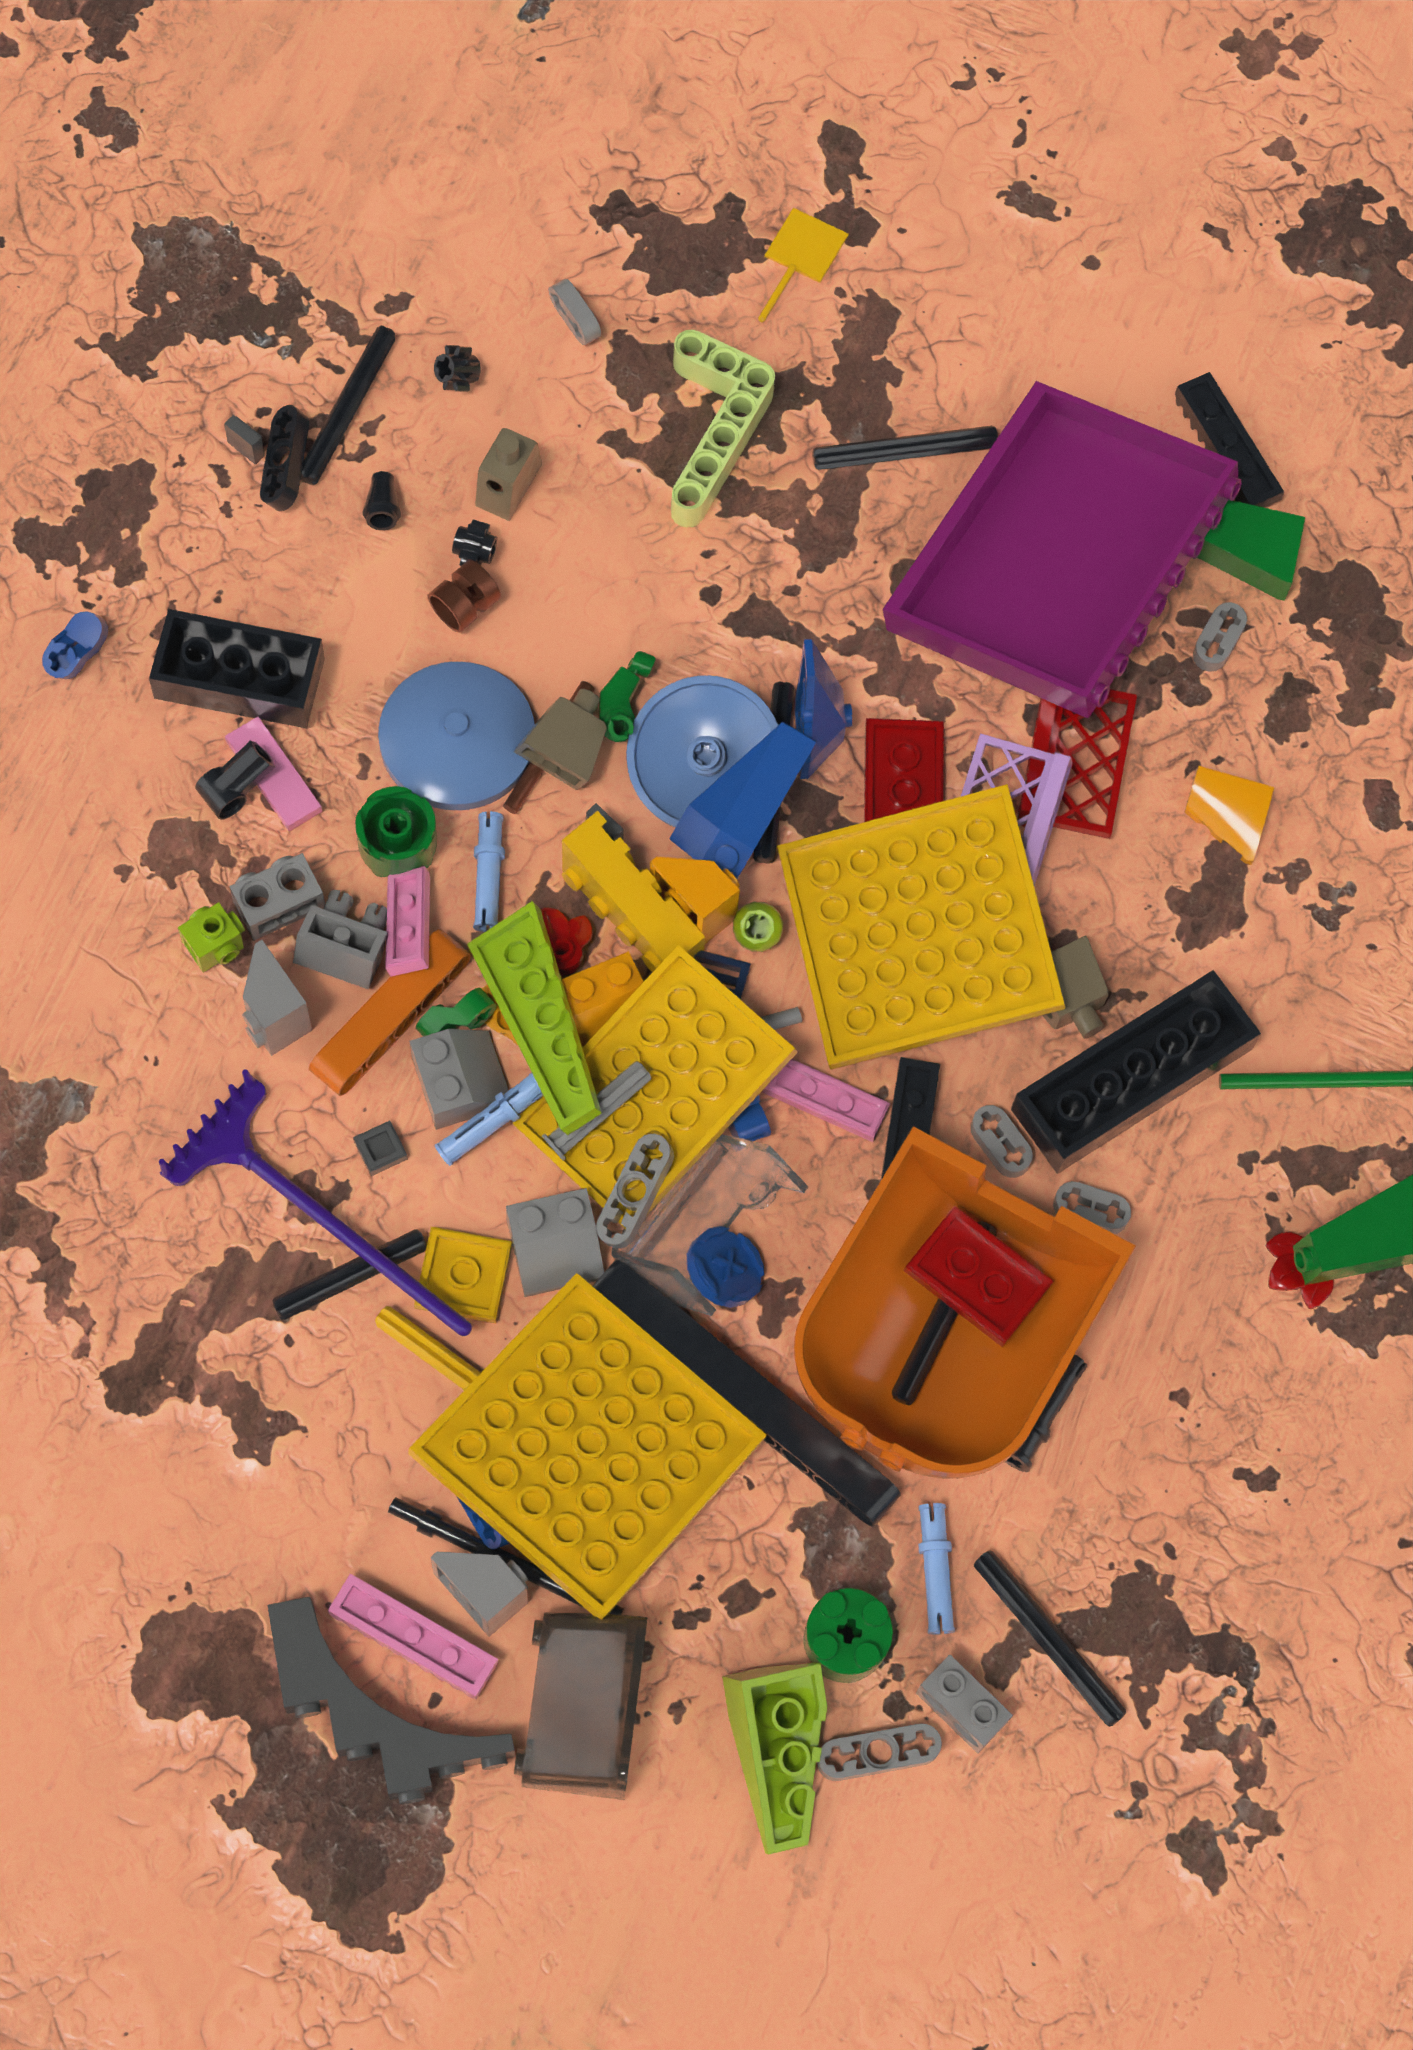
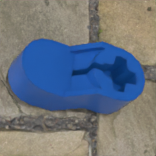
[42,611,108,679]

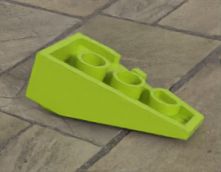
[722,1663,827,1855]

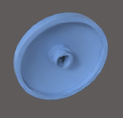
[378,662,535,810]
[626,675,778,828]

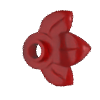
[540,907,592,975]
[1265,1232,1334,1309]

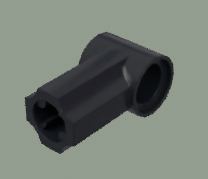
[195,740,275,820]

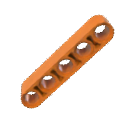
[308,929,472,1096]

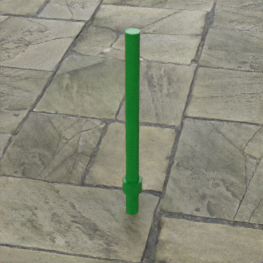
[1219,1067,1413,1091]

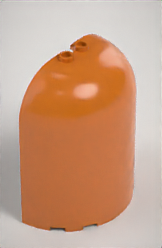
[794,1126,1136,1479]

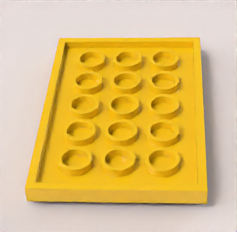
[512,945,797,1229]

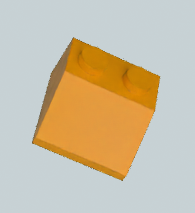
[650,856,740,944]
[562,951,644,1048]

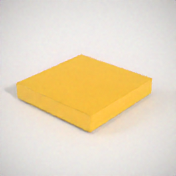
[414,1227,512,1324]

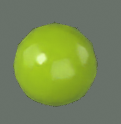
[733,901,783,952]

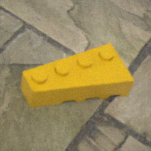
[562,811,705,972]

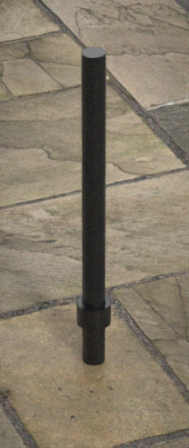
[388,1497,624,1624]

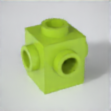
[178,902,245,973]

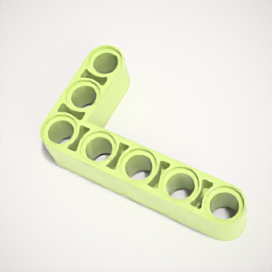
[671,329,775,528]

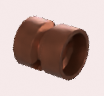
[427,559,501,633]

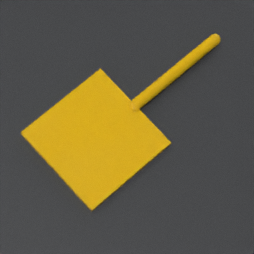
[758,208,849,322]

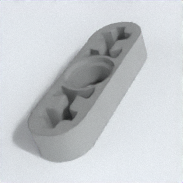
[596,1134,674,1248]
[817,1723,942,1781]

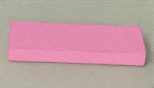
[225,717,322,831]
[386,866,430,976]
[762,1059,890,1142]

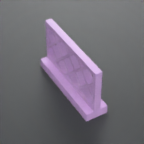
[961,733,1072,887]

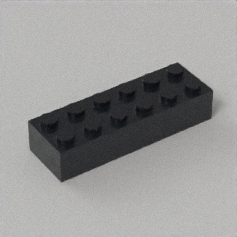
[1011,970,1261,1174]

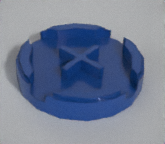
[687,1226,764,1308]

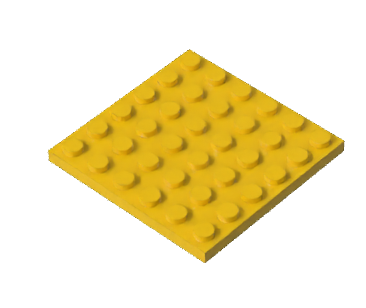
[777,784,1066,1070]
[408,1273,767,1622]

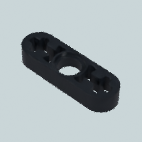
[260,405,309,512]

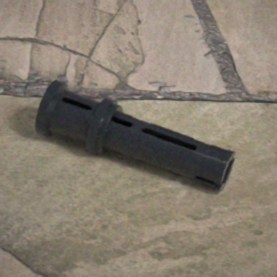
[1005,1355,1087,1472]

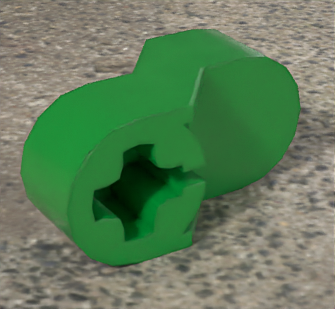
[416,987,497,1037]

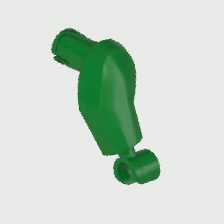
[599,651,656,742]

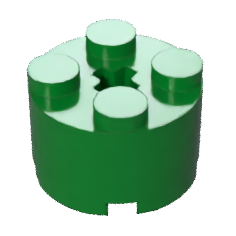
[355,786,437,877]
[803,1588,893,1683]

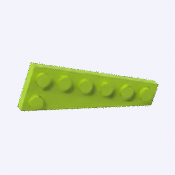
[467,901,602,1135]

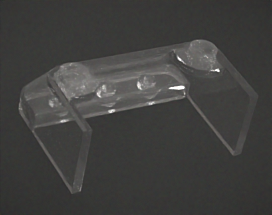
[611,1134,808,1316]

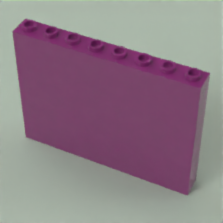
[883,381,1241,719]

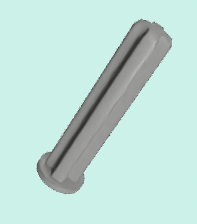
[542,1061,651,1161]

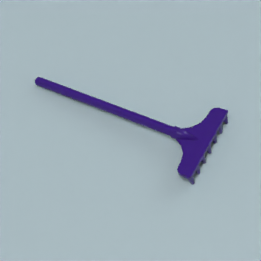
[159,1069,472,1336]

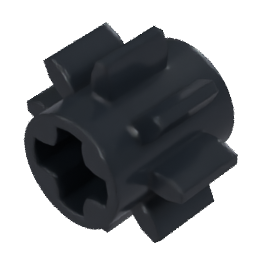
[434,345,481,392]
[452,519,498,566]

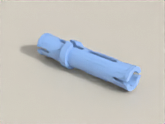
[473,811,505,932]
[434,1073,543,1166]
[918,1503,955,1635]

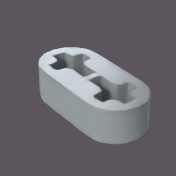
[548,279,601,345]
[1193,602,1247,672]
[971,1105,1033,1178]
[1053,1181,1131,1234]

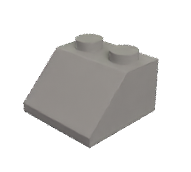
[242,940,312,1056]
[409,1029,509,1130]
[506,1188,604,1297]
[430,1551,528,1637]

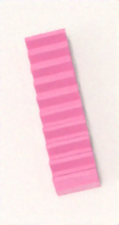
[328,1574,498,1699]

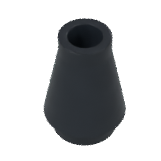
[363,471,401,530]

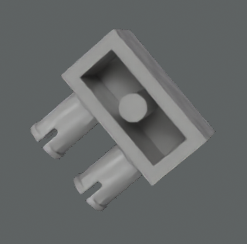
[293,890,387,990]

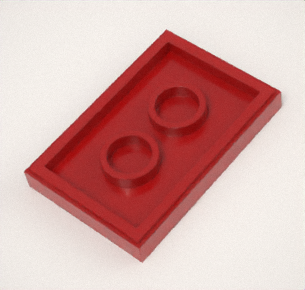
[864,718,944,822]
[903,1206,1054,1347]

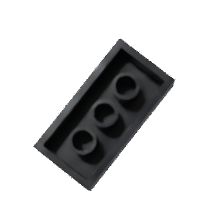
[149,609,325,729]

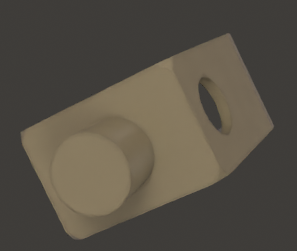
[475,428,542,521]
[514,689,607,790]
[1042,935,1108,1039]

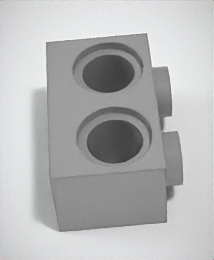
[229,853,325,941]
[916,1654,1013,1754]

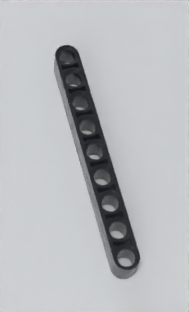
[593,1259,901,1527]

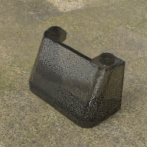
[514,1612,648,1800]

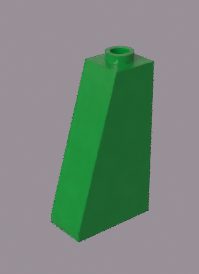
[1197,500,1305,601]
[1293,1175,1413,1285]

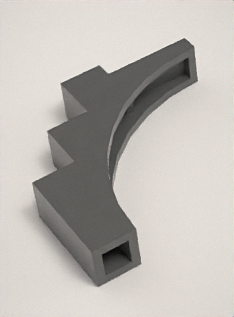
[267,1597,515,1805]

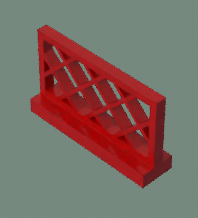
[1017,689,1137,839]

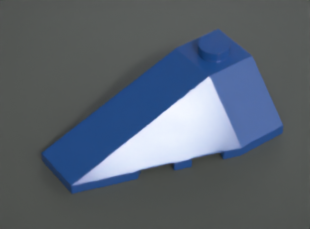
[794,639,852,779]
[669,721,817,879]

